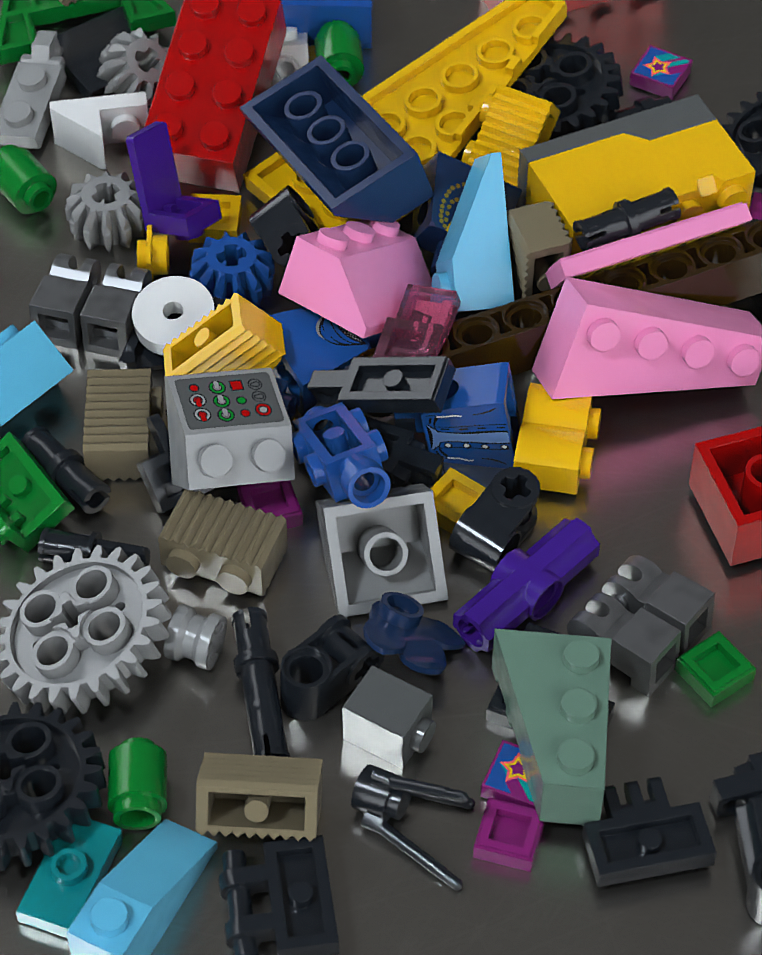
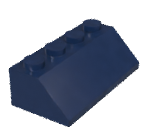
[239,55,435,223]

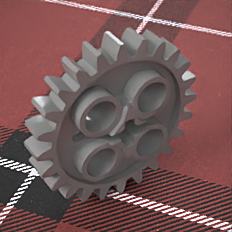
[0,545,172,715]

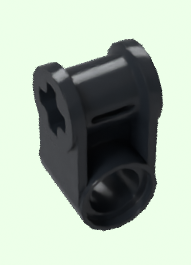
[249,185,320,268]
[449,467,540,572]
[280,614,385,721]

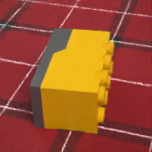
[516,94,756,255]

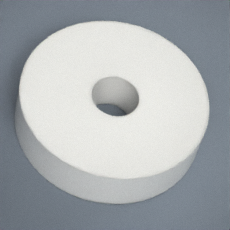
[132,276,215,356]

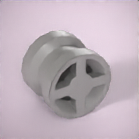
[163,604,227,671]

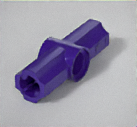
[453,517,600,652]

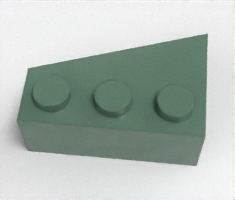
[492,629,611,825]

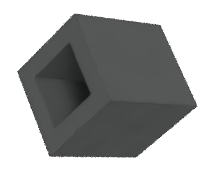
[342,665,436,769]

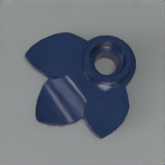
[363,592,466,676]

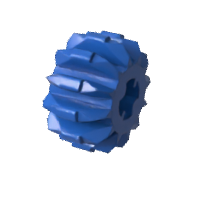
[189,231,275,308]

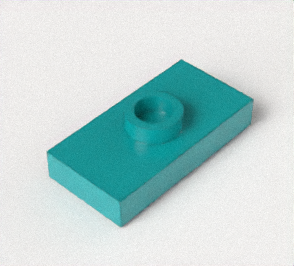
[16,820,123,938]

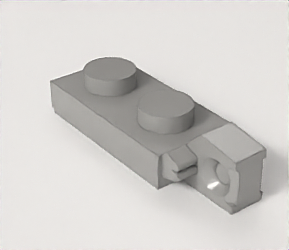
[0,30,67,149]

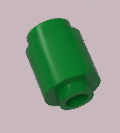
[314,20,364,86]
[0,145,57,214]
[107,737,167,830]

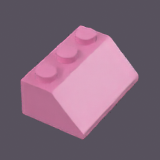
[278,220,435,338]

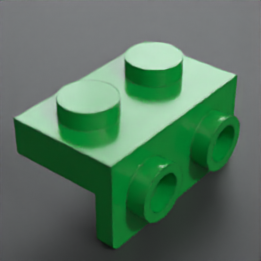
[0,432,75,553]

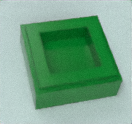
[674,631,757,708]

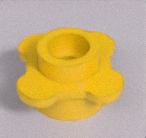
[137,225,169,282]

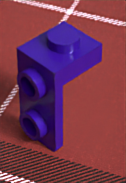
[126,121,222,241]

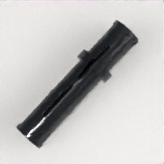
[231,607,290,757]

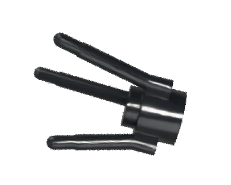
[351,764,475,891]

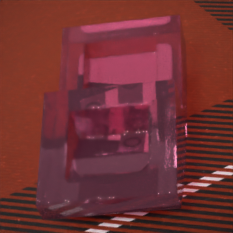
[373,284,461,357]

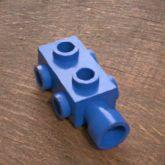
[292,402,391,508]

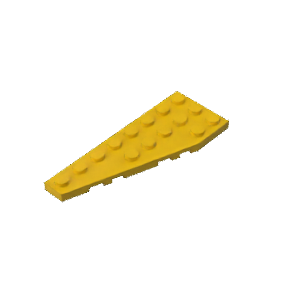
[243,0,567,228]

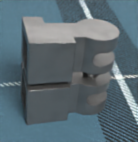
[29,253,152,358]
[567,555,715,697]

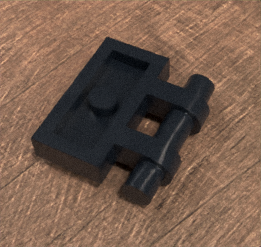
[218,835,339,955]

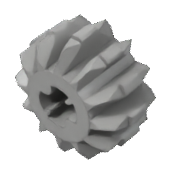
[97,27,169,107]
[65,169,145,253]

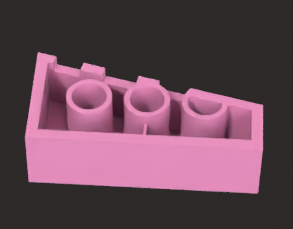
[532,277,762,399]

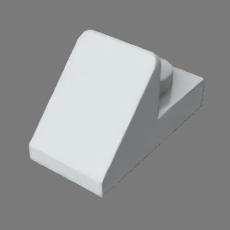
[49,91,148,170]

